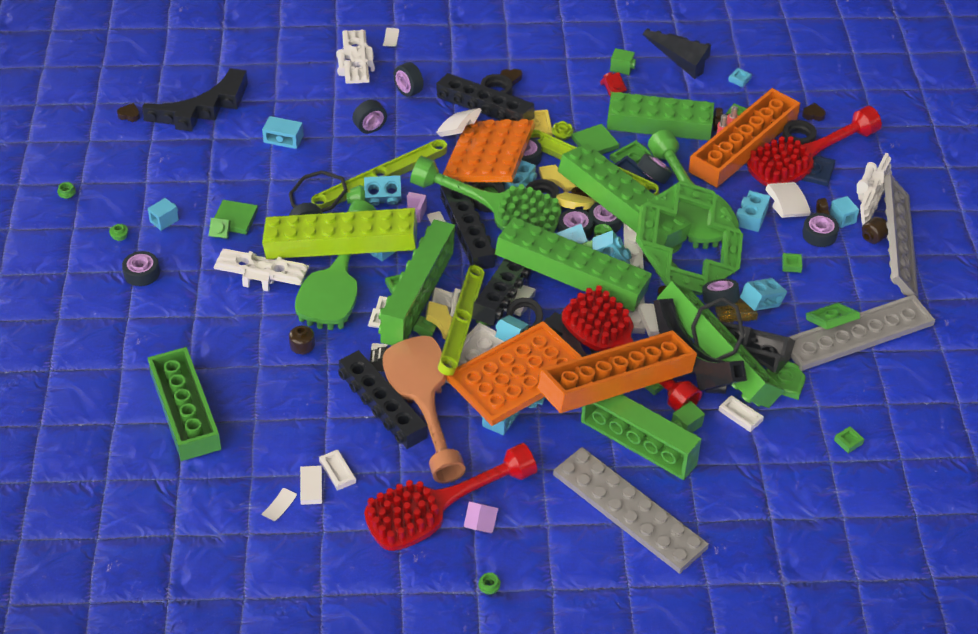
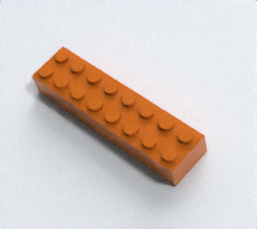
[688,88,800,188]
[537,330,697,413]

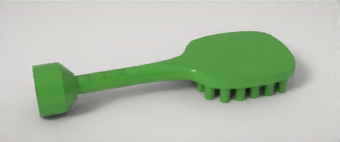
[648,130,739,249]
[410,156,561,233]
[295,200,376,330]

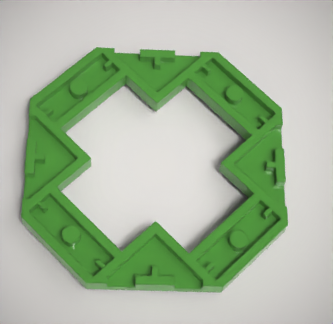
[636,181,743,296]

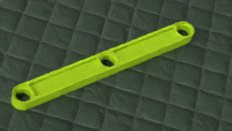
[531,130,659,196]
[311,139,447,209]
[438,265,484,376]

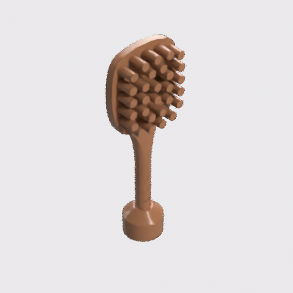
[383,336,466,483]

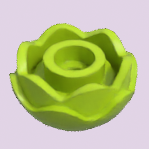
[552,121,574,140]

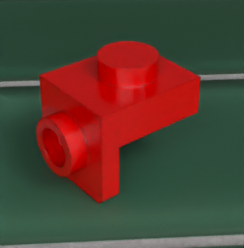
[600,72,627,97]

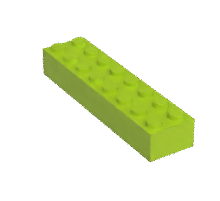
[262,208,418,259]

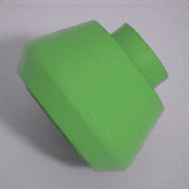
[347,185,365,204]

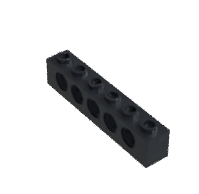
[436,73,535,121]
[440,185,497,269]
[472,259,531,326]
[338,350,427,449]

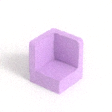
[407,192,427,223]
[464,501,498,533]

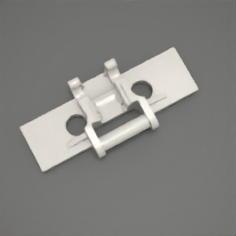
[336,30,375,84]
[857,153,892,226]
[214,249,309,292]

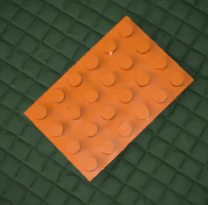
[443,119,535,182]
[445,321,582,426]

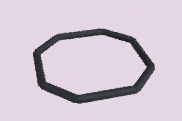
[289,170,347,212]
[691,298,745,360]

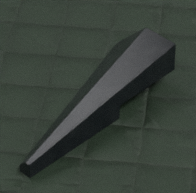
[643,28,711,79]
[721,321,795,374]

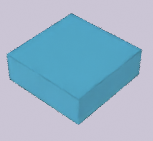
[728,68,752,87]

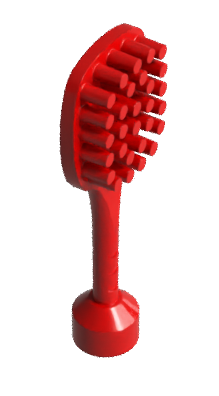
[747,106,882,186]
[562,285,702,411]
[364,443,537,551]

